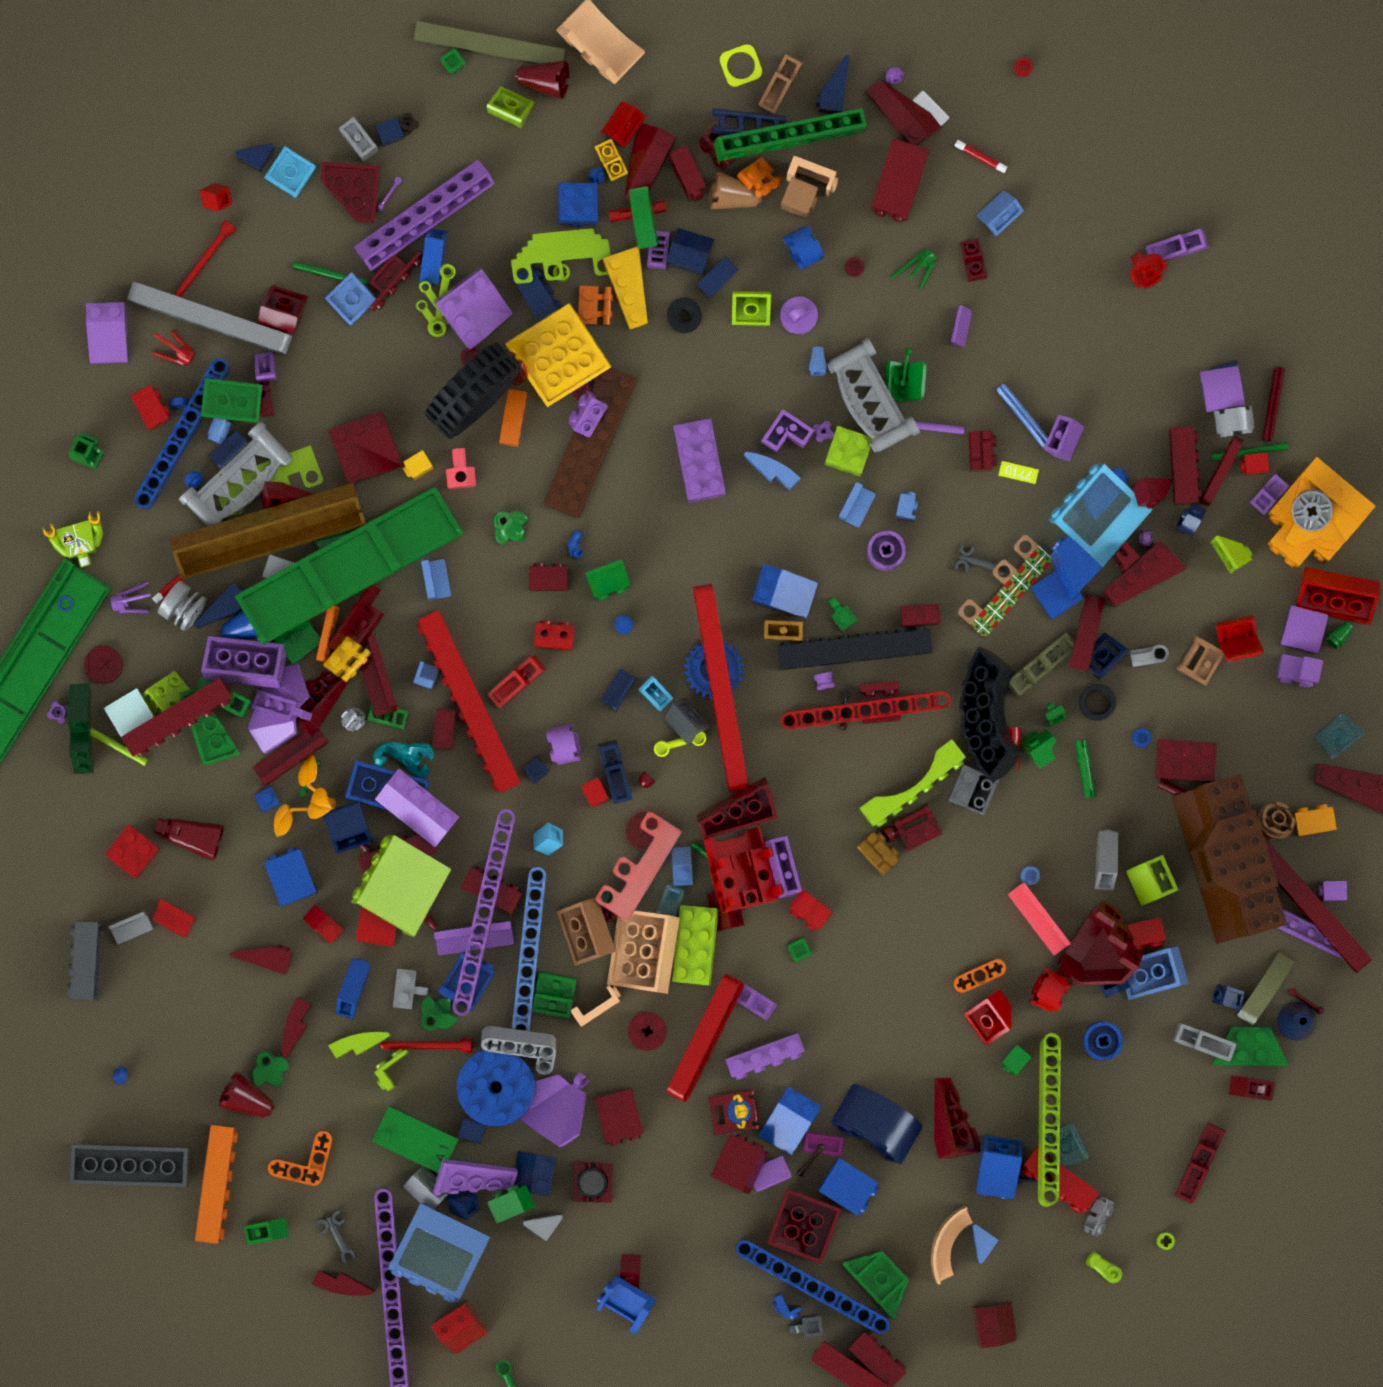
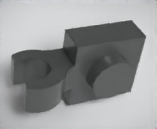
[788,1316,823,1338]

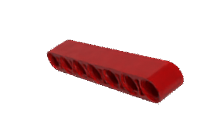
[667,974,744,1102]

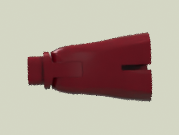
[154,818,224,861]

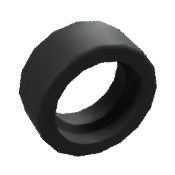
[1079,684,1116,720]

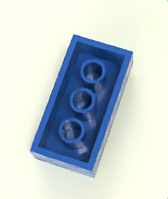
[345,760,430,810]

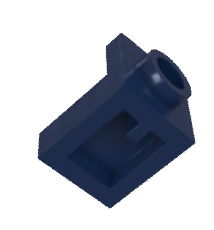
[1212,984,1246,1011]

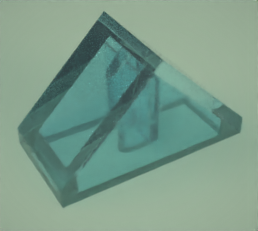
[657,883,685,917]

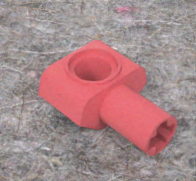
[446,448,476,489]

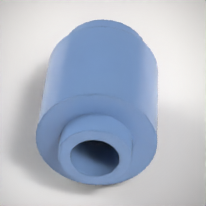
[207,418,232,444]

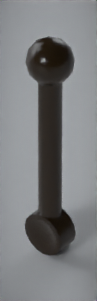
[839,691,849,731]
[797,1144,825,1176]

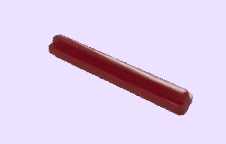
[1262,367,1285,441]

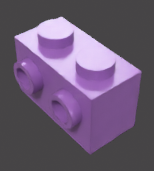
[1043,414,1084,461]

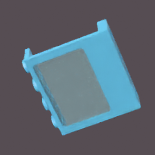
[1049,463,1152,567]

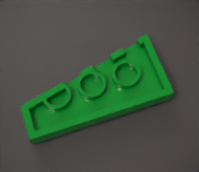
[180,687,240,766]

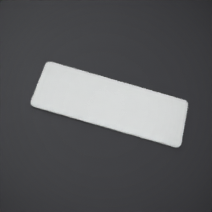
[913,91,949,126]

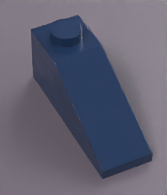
[816,55,849,114]
[194,583,243,629]

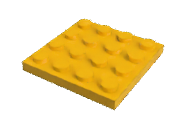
[505,302,611,407]

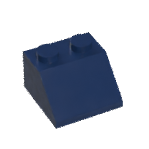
[667,228,714,276]
[514,1151,557,1196]

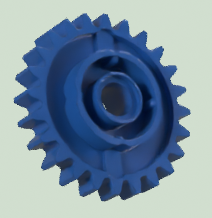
[684,640,745,700]

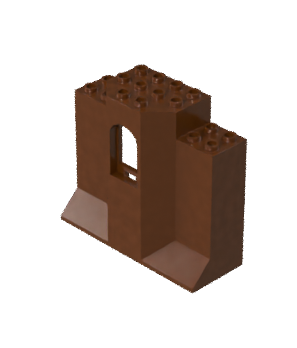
[1172,774,1287,944]

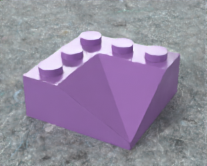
[433,268,513,349]

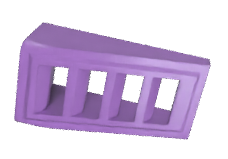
[647,231,670,270]

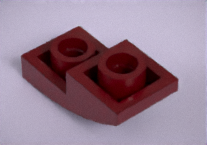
[960,238,987,282]

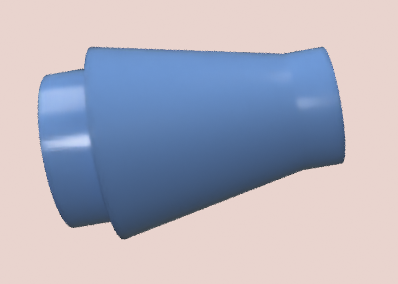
[808,347,827,376]

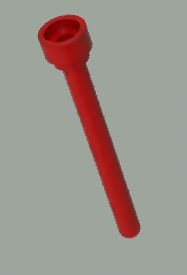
[174,220,237,297]
[380,1038,473,1053]

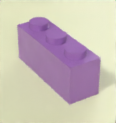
[764,836,802,899]

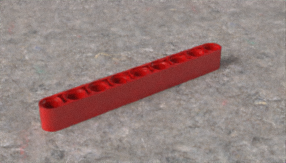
[781,691,951,729]

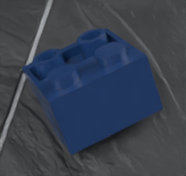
[323,801,373,854]

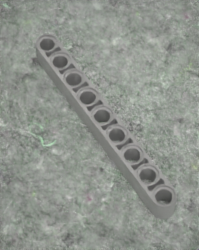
[126,282,292,355]

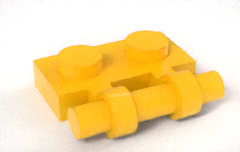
[323,636,371,682]

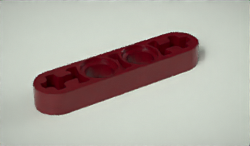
[1200,436,1243,506]

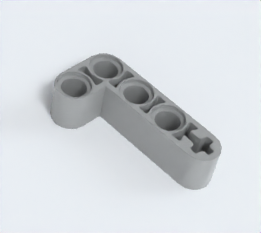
[481,1026,556,1075]

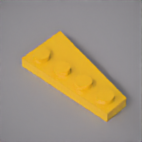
[603,246,648,331]

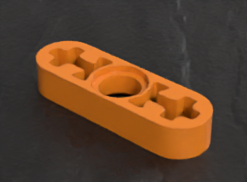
[953,959,1006,993]

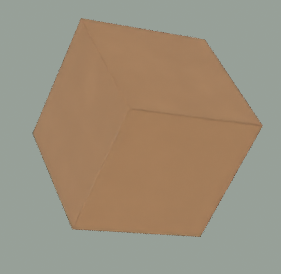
[781,177,818,219]

